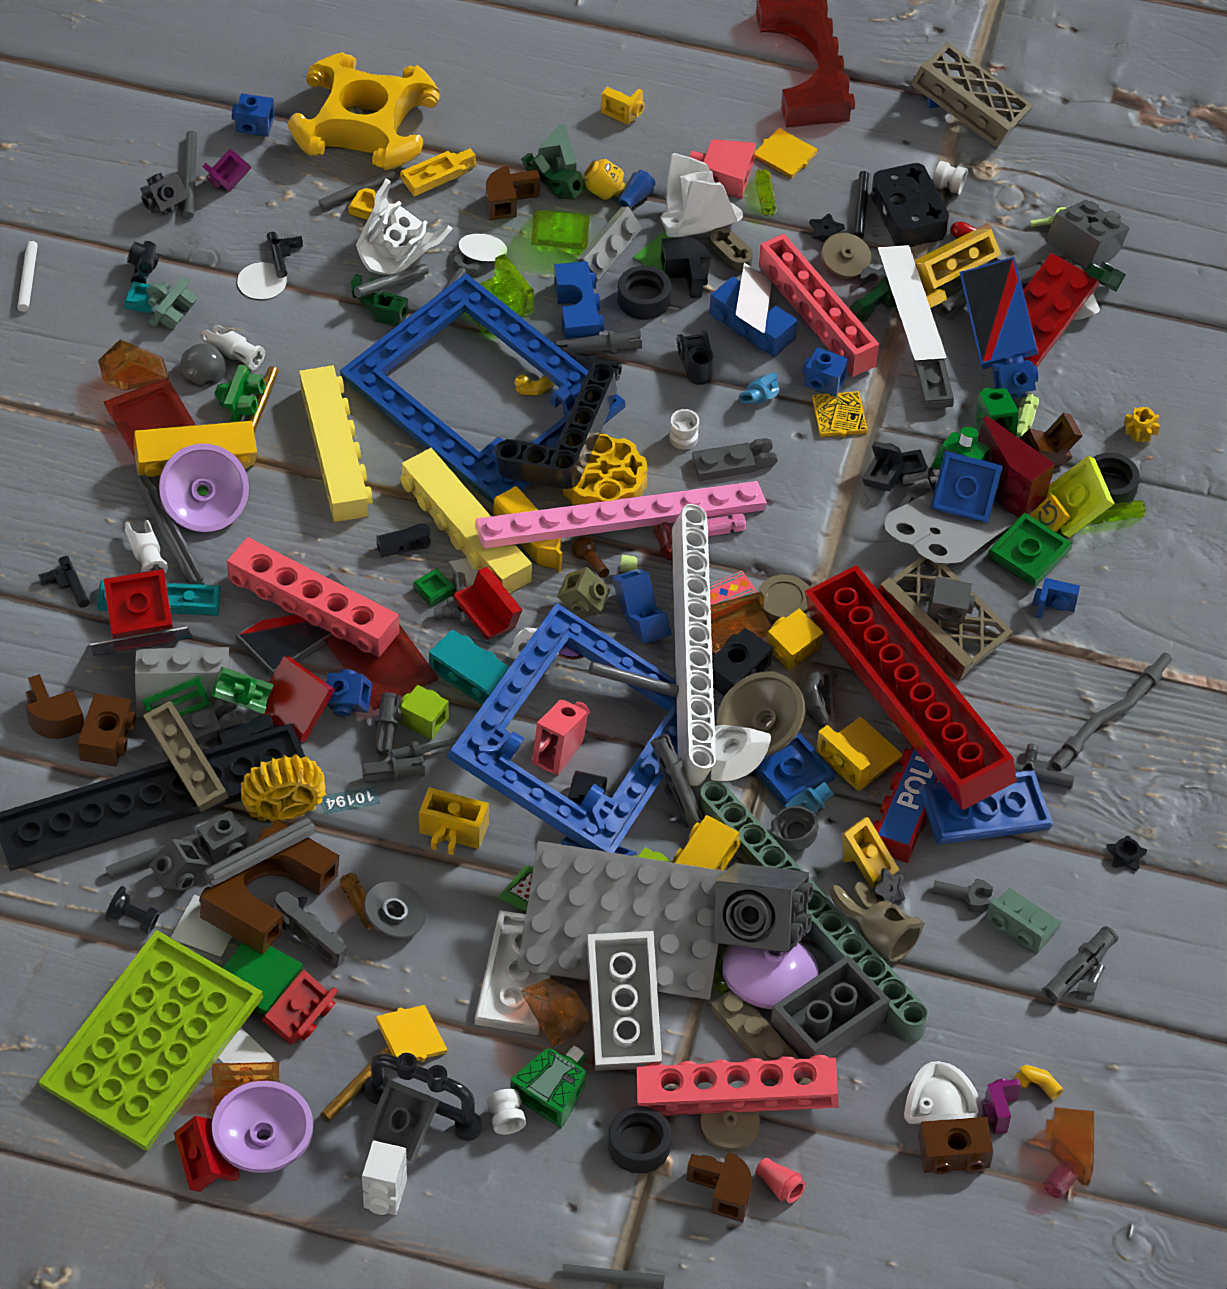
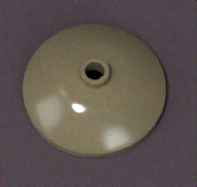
[717,672,805,757]

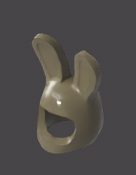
[829,882,925,962]

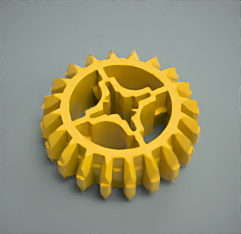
[241,754,326,823]

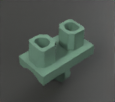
[147,276,198,330]

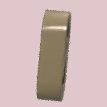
[710,228,753,272]

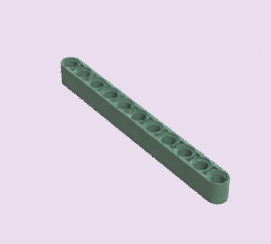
[699,780,928,1042]

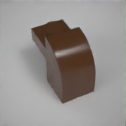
[486,166,540,221]
[1020,413,1083,469]
[25,674,84,739]
[686,1152,752,1222]

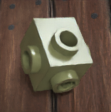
[557,567,611,619]

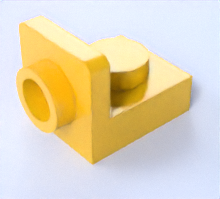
[601,86,645,125]

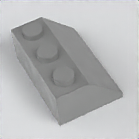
[135,647,231,721]

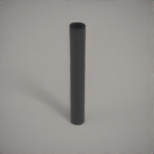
[853,171,870,239]

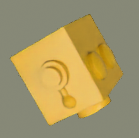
[766,608,824,671]

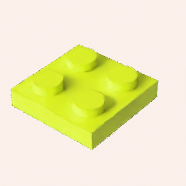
[1047,456,1114,538]

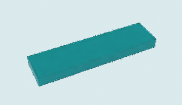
[97,580,221,616]

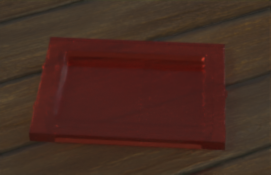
[104,378,196,459]
[325,624,438,711]

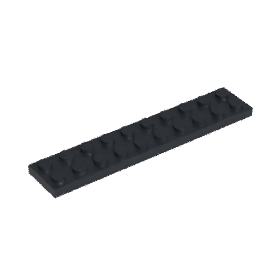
[0,723,306,871]

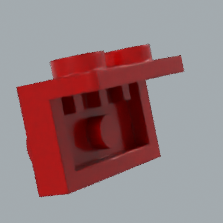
[261,969,338,1045]

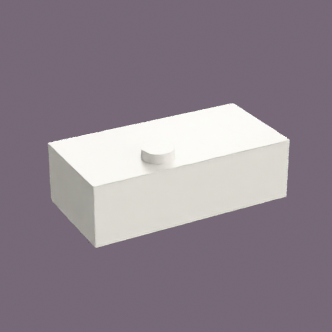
[587,931,662,1071]

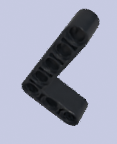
[495,363,617,489]

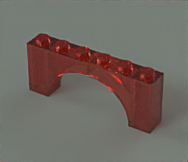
[755,0,855,128]

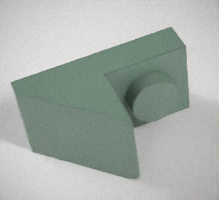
[538,124,577,172]

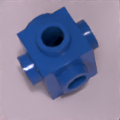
[232,93,275,137]
[802,347,849,397]
[992,355,1039,398]
[325,669,372,716]

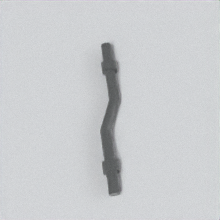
[1051,652,1172,772]

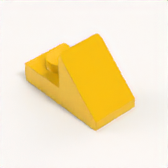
[842,817,899,888]

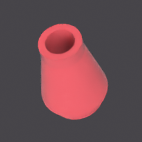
[755,1158,806,1203]

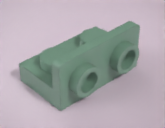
[986,887,1061,954]

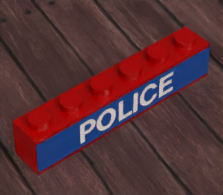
[873,746,940,863]

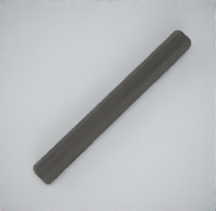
[136,474,205,585]

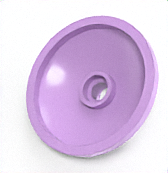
[159,444,249,533]
[722,942,819,1009]
[212,1081,313,1173]

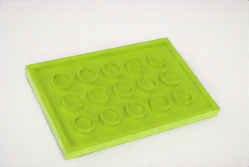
[39,930,263,1152]

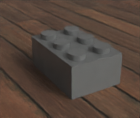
[770,955,890,1059]

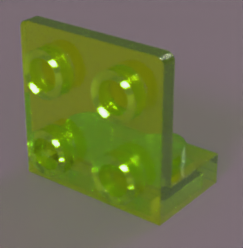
[470,253,534,334]

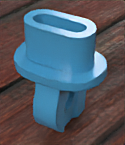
[739,372,779,404]
[785,782,835,814]

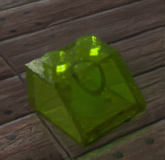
[531,209,593,254]

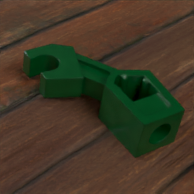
[521,153,587,199]
[1085,261,1126,292]
[350,274,409,326]
[849,277,897,323]

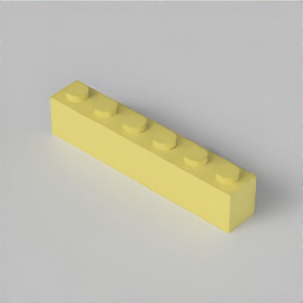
[299,365,373,522]
[400,448,532,593]

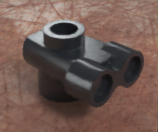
[126,241,160,284]

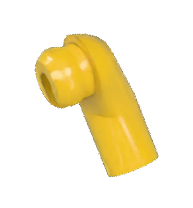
[514,374,555,396]
[1014,1065,1064,1100]

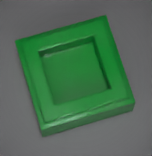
[413,568,455,608]

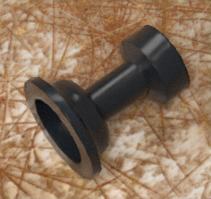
[105,886,160,934]

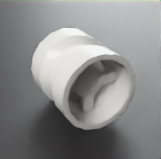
[933,161,968,195]
[669,409,699,450]
[487,1089,526,1135]

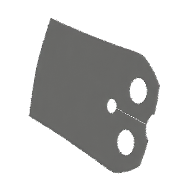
[884,490,1018,564]

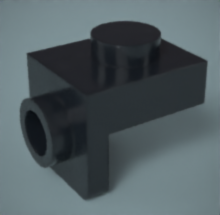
[862,441,905,492]

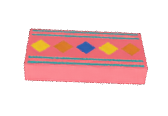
[710,571,757,617]

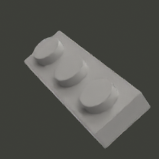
[577,206,642,281]

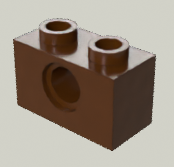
[77,693,136,767]
[918,1117,993,1175]

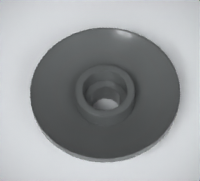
[364,881,426,938]

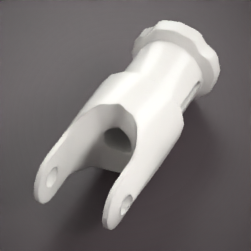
[201,325,265,371]
[125,520,168,573]

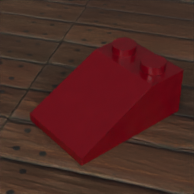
[978,415,1055,518]

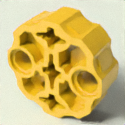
[561,434,648,506]

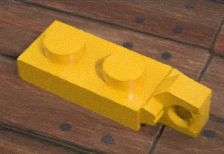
[400,148,476,197]

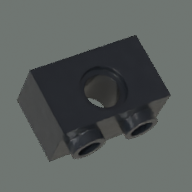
[712,627,773,696]

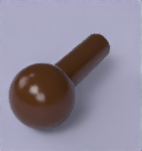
[572,537,610,578]

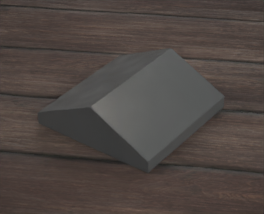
[362,1079,440,1163]

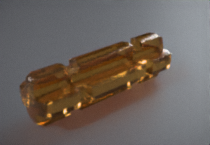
[340,872,373,929]

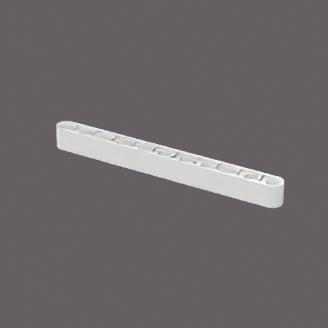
[672,504,716,786]

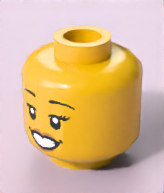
[583,159,625,200]

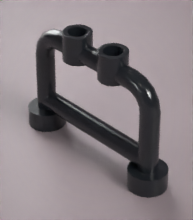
[365,1053,482,1141]

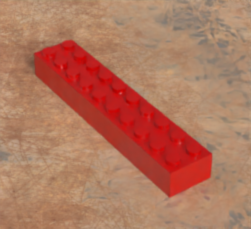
[804,565,1017,810]

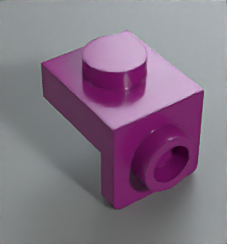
[202,148,252,192]
[983,1078,1021,1134]

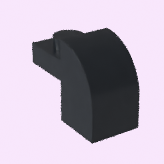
[660,237,711,298]

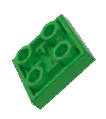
[223,943,303,1015]

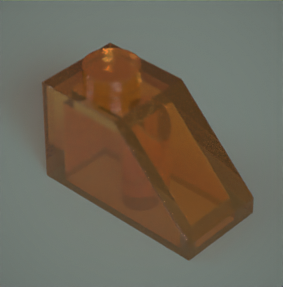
[98,339,169,391]
[520,978,592,1047]
[1044,1107,1094,1186]

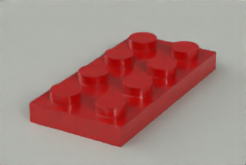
[1023,253,1099,367]

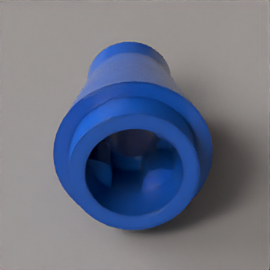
[617,170,656,209]

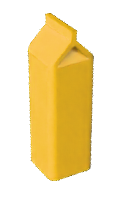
[493,486,562,572]

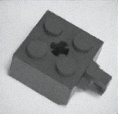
[1045,199,1130,268]

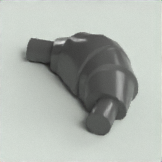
[802,667,840,732]

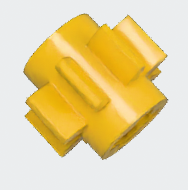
[1124,407,1160,442]

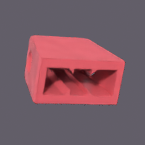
[689,139,756,199]
[531,700,590,776]

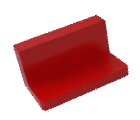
[453,566,522,640]
[174,1115,241,1192]

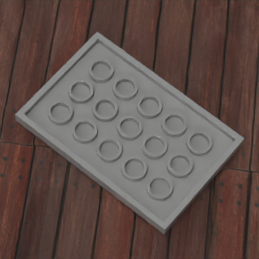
[517,841,727,1001]

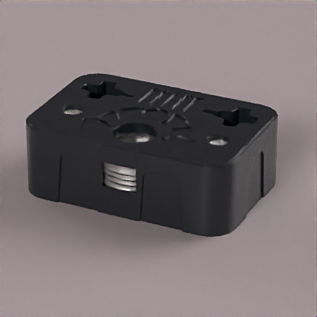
[871,163,949,247]

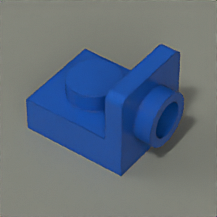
[1032,578,1080,619]

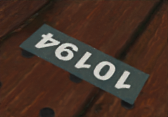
[322,786,380,814]

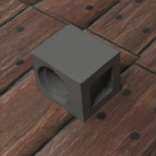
[927,576,975,624]

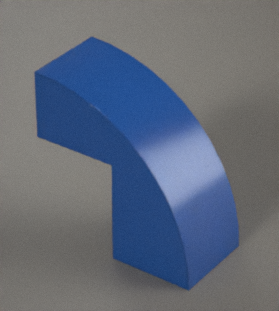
[612,569,672,644]

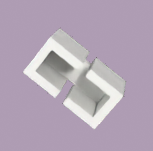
[362,1140,407,1215]

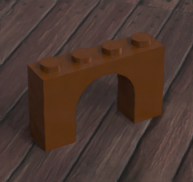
[199,820,340,954]

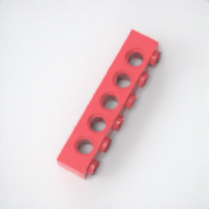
[759,234,879,377]
[227,537,399,657]
[637,1055,839,1116]

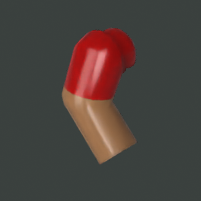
[950,221,993,239]

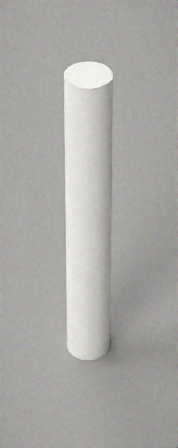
[17,241,38,312]

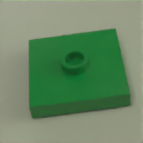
[988,513,1072,587]

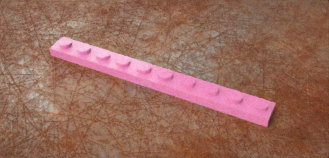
[475,481,767,549]

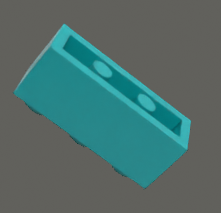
[429,629,510,705]

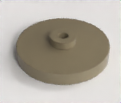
[821,233,871,280]
[758,574,810,621]
[700,1111,760,1152]

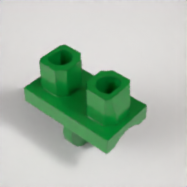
[214,365,266,422]
[211,666,274,714]

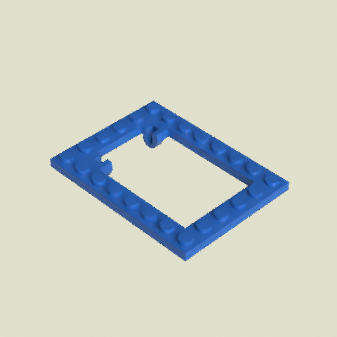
[340,273,626,505]
[446,602,678,853]

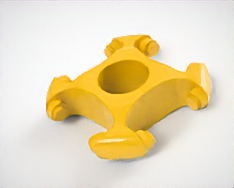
[288,52,440,171]

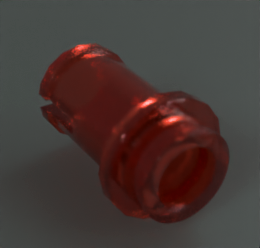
[653,522,673,560]

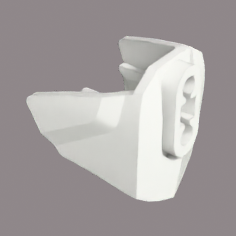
[660,153,743,237]
[356,178,453,276]

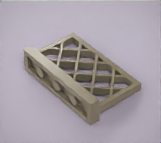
[911,42,1033,148]
[878,549,1013,681]

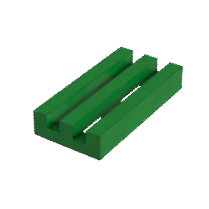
[142,675,212,716]

